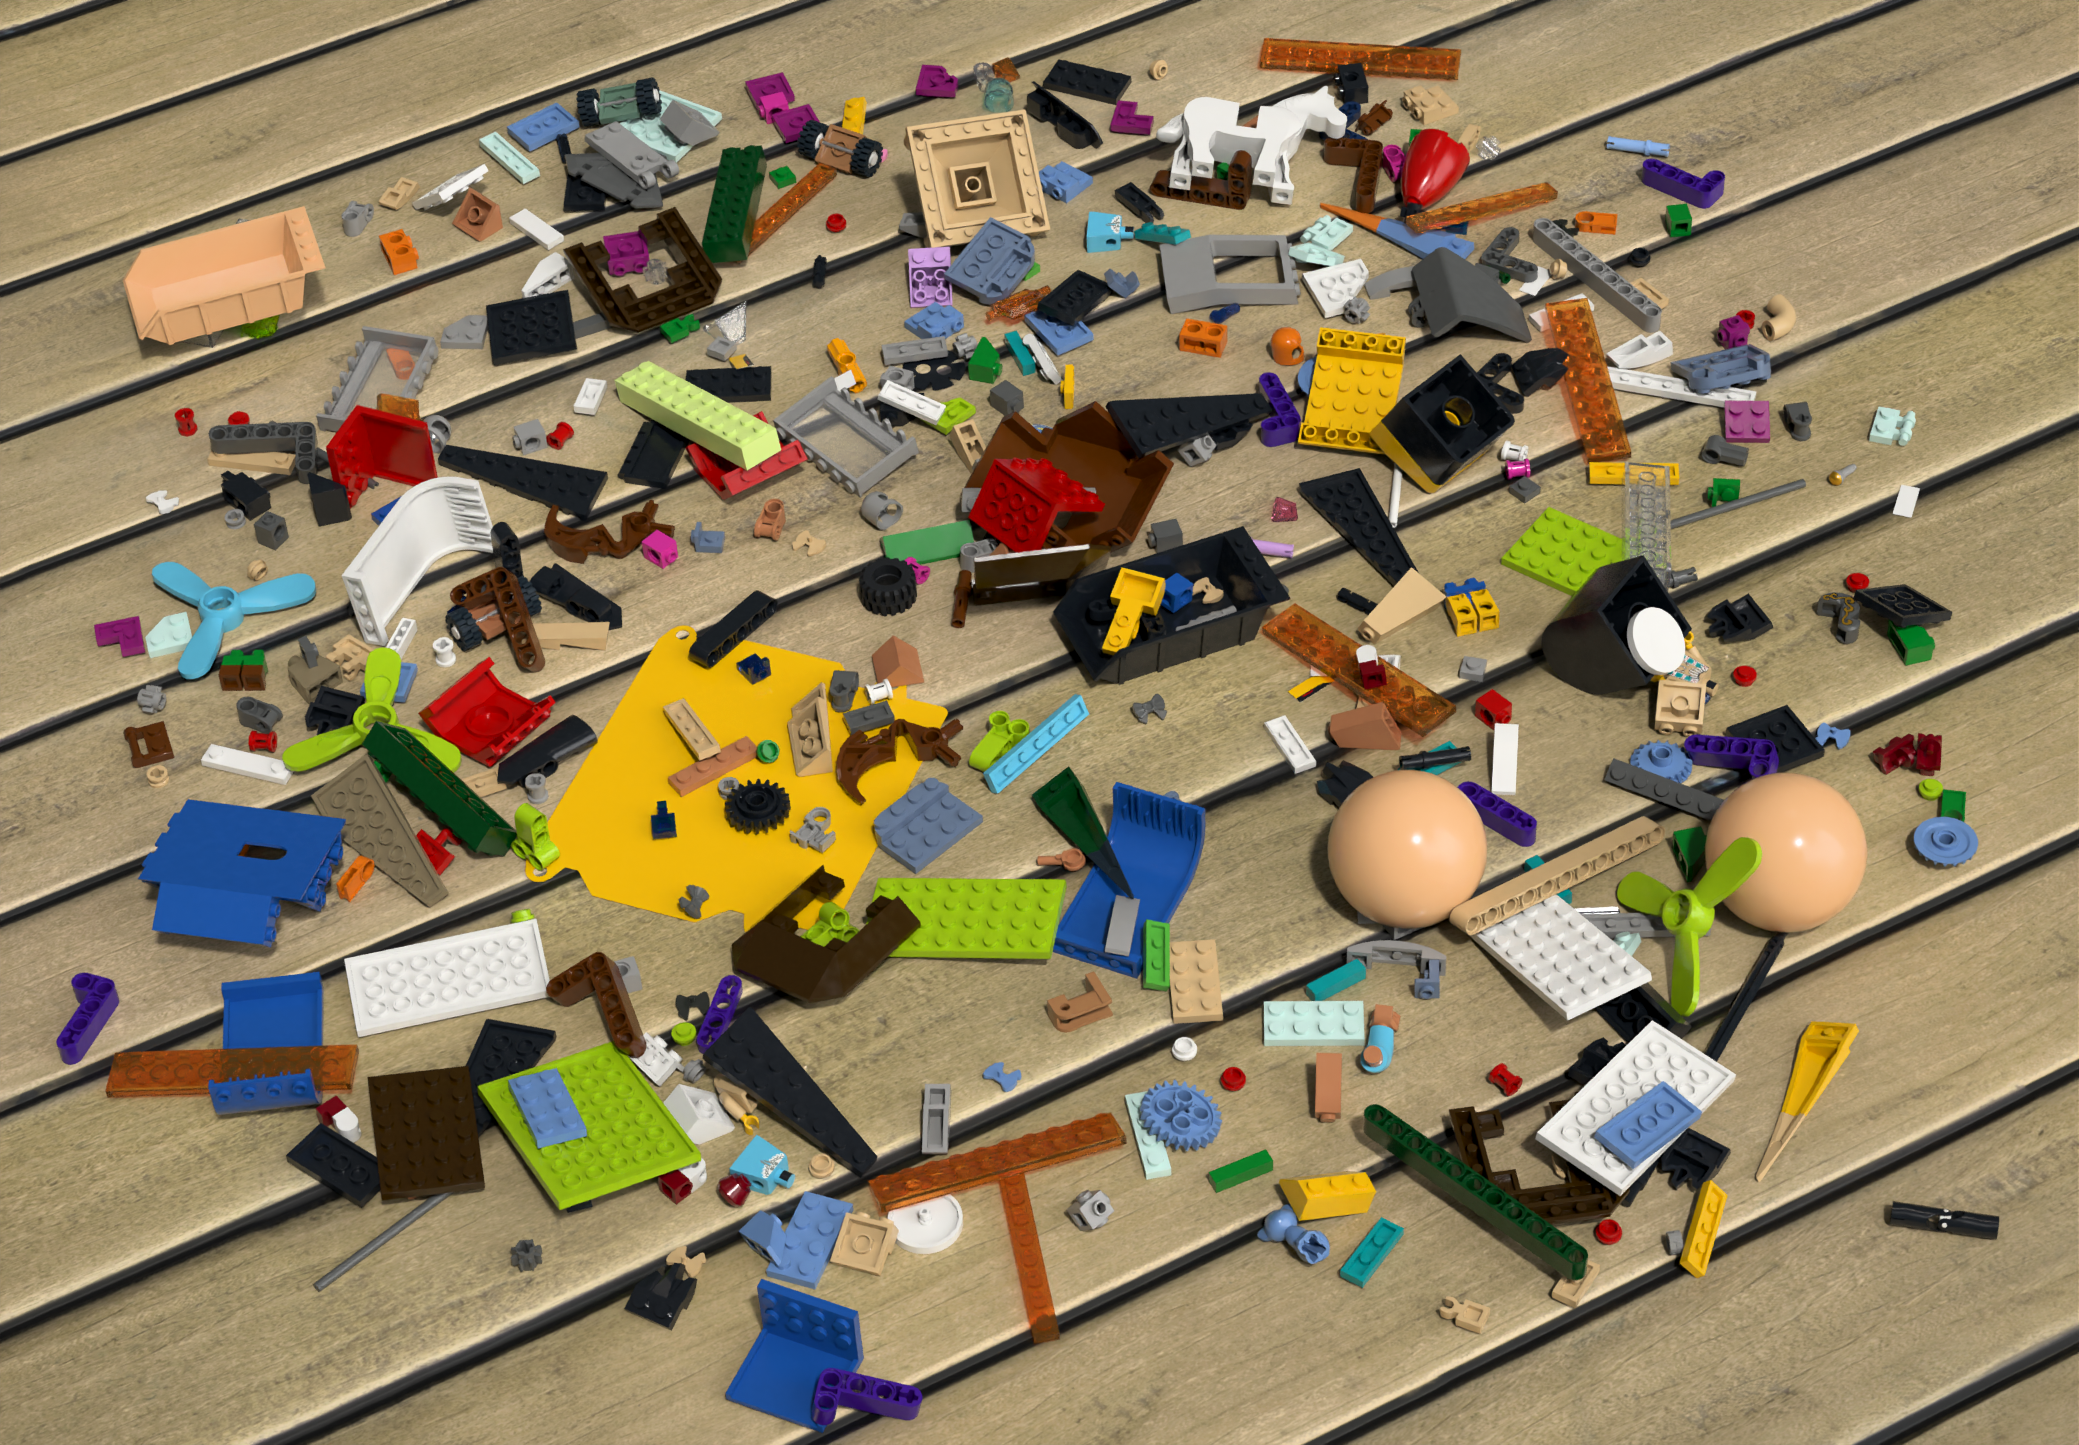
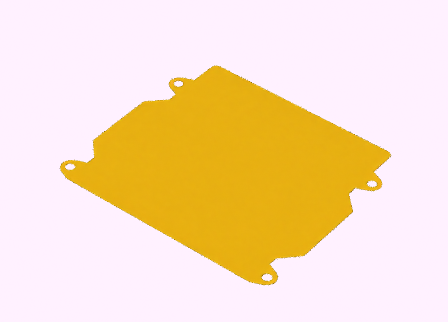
[525,625,948,932]

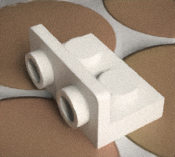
[627,1032,684,1086]

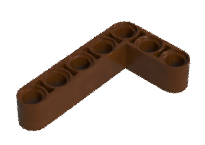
[1324,138,1383,213]
[1150,150,1252,210]
[450,567,545,673]
[546,952,647,1058]

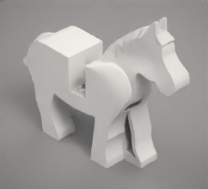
[1156,86,1347,205]

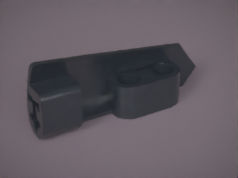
[1027,81,1103,149]
[530,563,622,630]
[497,715,598,788]

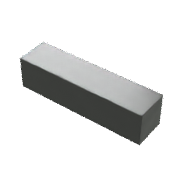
[573,313,612,339]

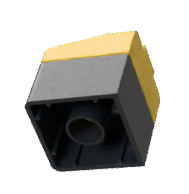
[1369,354,1515,493]

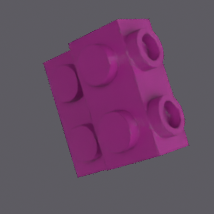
[603,231,651,276]

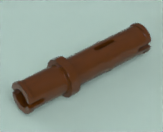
[952,570,972,628]

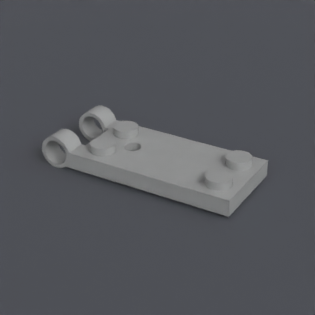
[585,121,679,189]

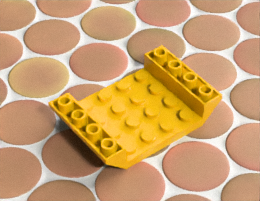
[1298,327,1406,454]

